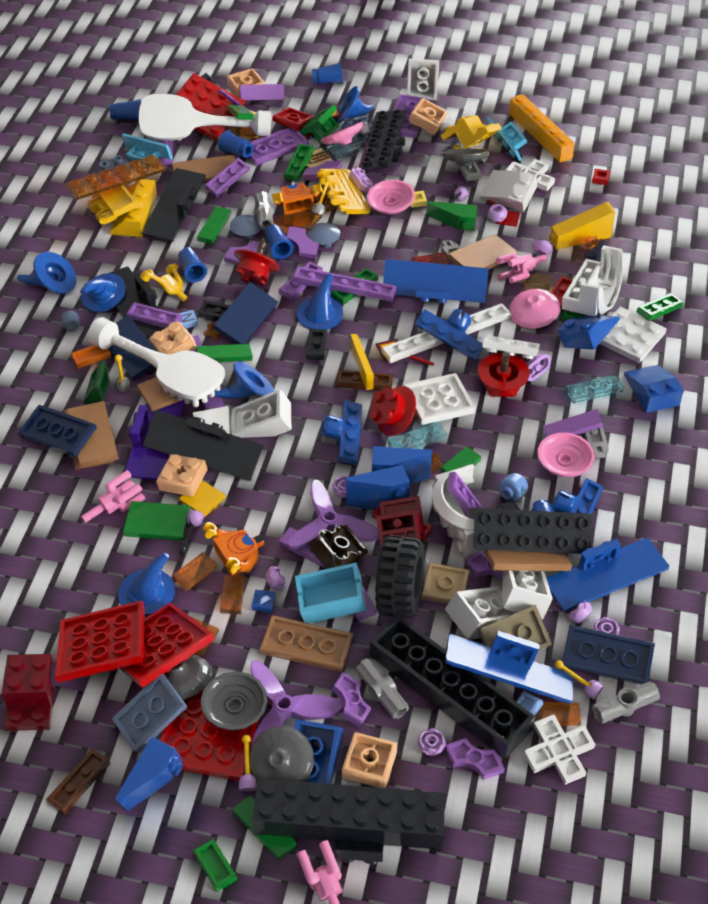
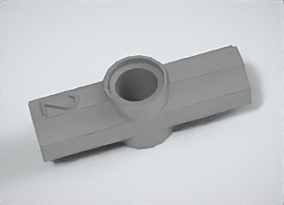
[253,191,274,230]
[356,658,409,719]
[592,681,660,724]

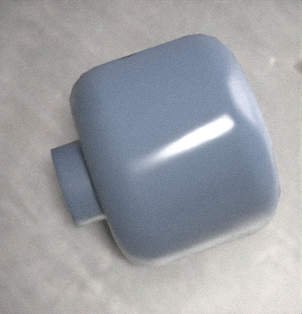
[61,311,80,330]

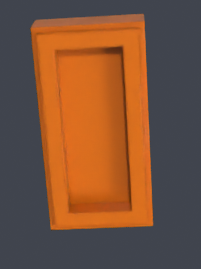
[70,345,111,369]

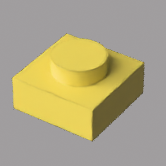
[410,191,427,208]

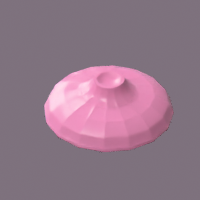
[320,122,363,146]
[367,180,415,214]
[509,289,560,329]
[538,433,595,478]

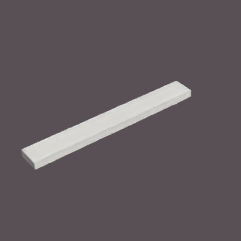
[381,303,511,363]

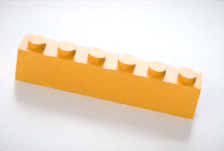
[509,94,575,163]

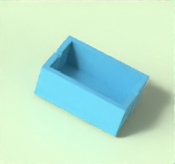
[295,563,367,623]

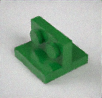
[300,104,339,144]

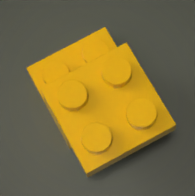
[441,115,501,149]

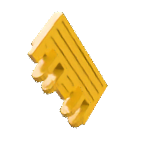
[316,168,371,214]
[87,179,139,225]

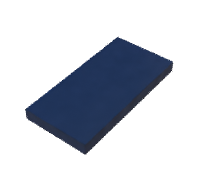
[213,282,278,344]
[109,315,156,381]
[17,405,97,457]
[562,625,655,685]

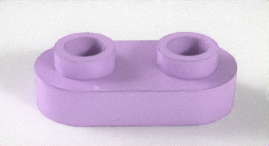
[349,167,373,194]
[526,353,551,381]

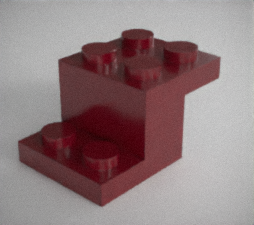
[376,496,425,552]
[2,654,55,731]

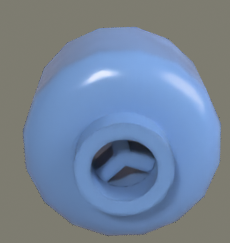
[499,473,528,502]

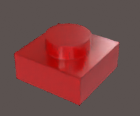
[592,168,610,185]

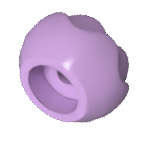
[487,204,508,222]
[532,239,553,256]
[332,475,348,498]
[265,566,287,590]
[568,600,592,624]
[593,617,620,635]
[417,728,446,756]

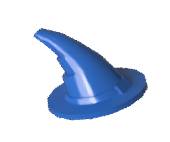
[335,86,374,124]
[17,252,77,294]
[80,273,126,313]
[296,274,343,330]
[214,361,274,399]
[118,552,175,616]

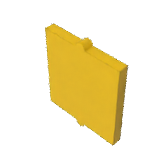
[179,480,226,517]

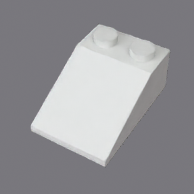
[407,59,439,100]
[480,170,537,213]
[231,389,291,438]
[501,570,552,620]
[445,586,514,640]

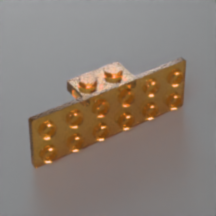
[66,155,167,200]

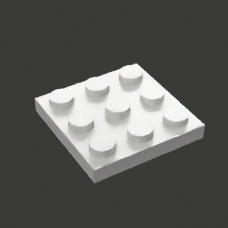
[599,306,667,363]
[482,335,540,359]
[404,373,475,425]

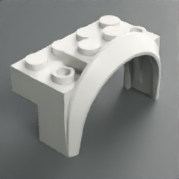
[562,245,623,317]
[432,464,479,560]

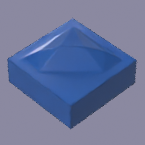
[251,589,276,613]

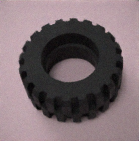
[375,535,425,618]

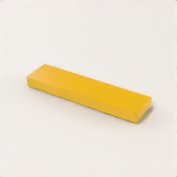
[350,334,374,390]

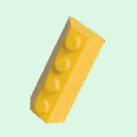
[110,179,157,237]

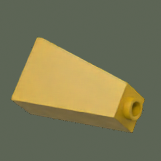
[549,202,616,250]

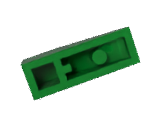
[427,201,477,231]

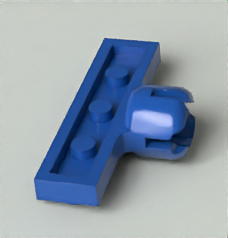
[415,309,484,361]
[321,400,362,465]
[551,478,604,514]

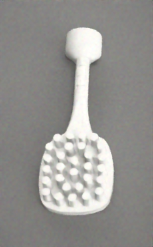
[139,94,271,141]
[88,317,225,407]

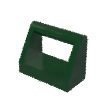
[84,360,110,405]

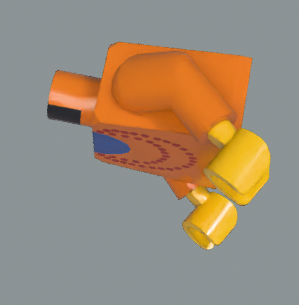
[272,183,323,215]
[203,522,265,578]

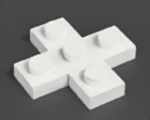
[505,159,555,191]
[524,714,595,785]

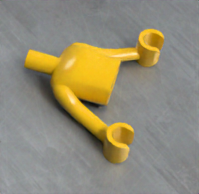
[140,263,188,302]

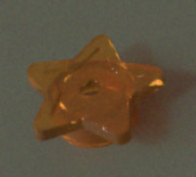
[583,235,603,249]
[203,322,222,340]
[431,453,444,473]

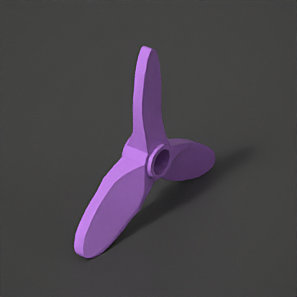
[288,480,379,550]
[250,660,343,746]

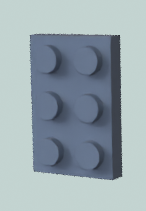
[112,673,188,753]

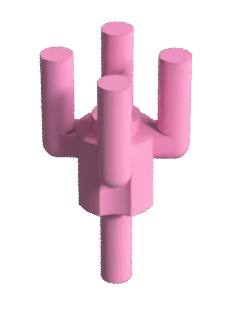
[496,253,547,283]
[81,470,145,523]
[297,840,343,904]

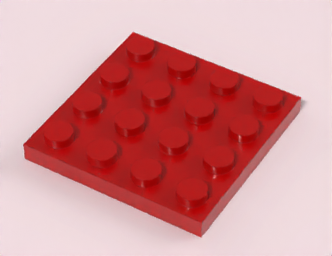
[176,73,246,142]
[55,600,145,683]
[119,602,215,688]
[160,689,261,781]

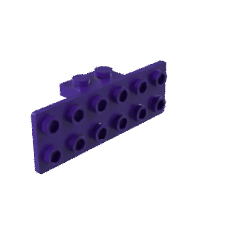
[124,400,185,481]

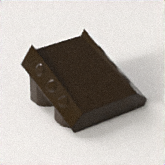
[310,524,368,569]

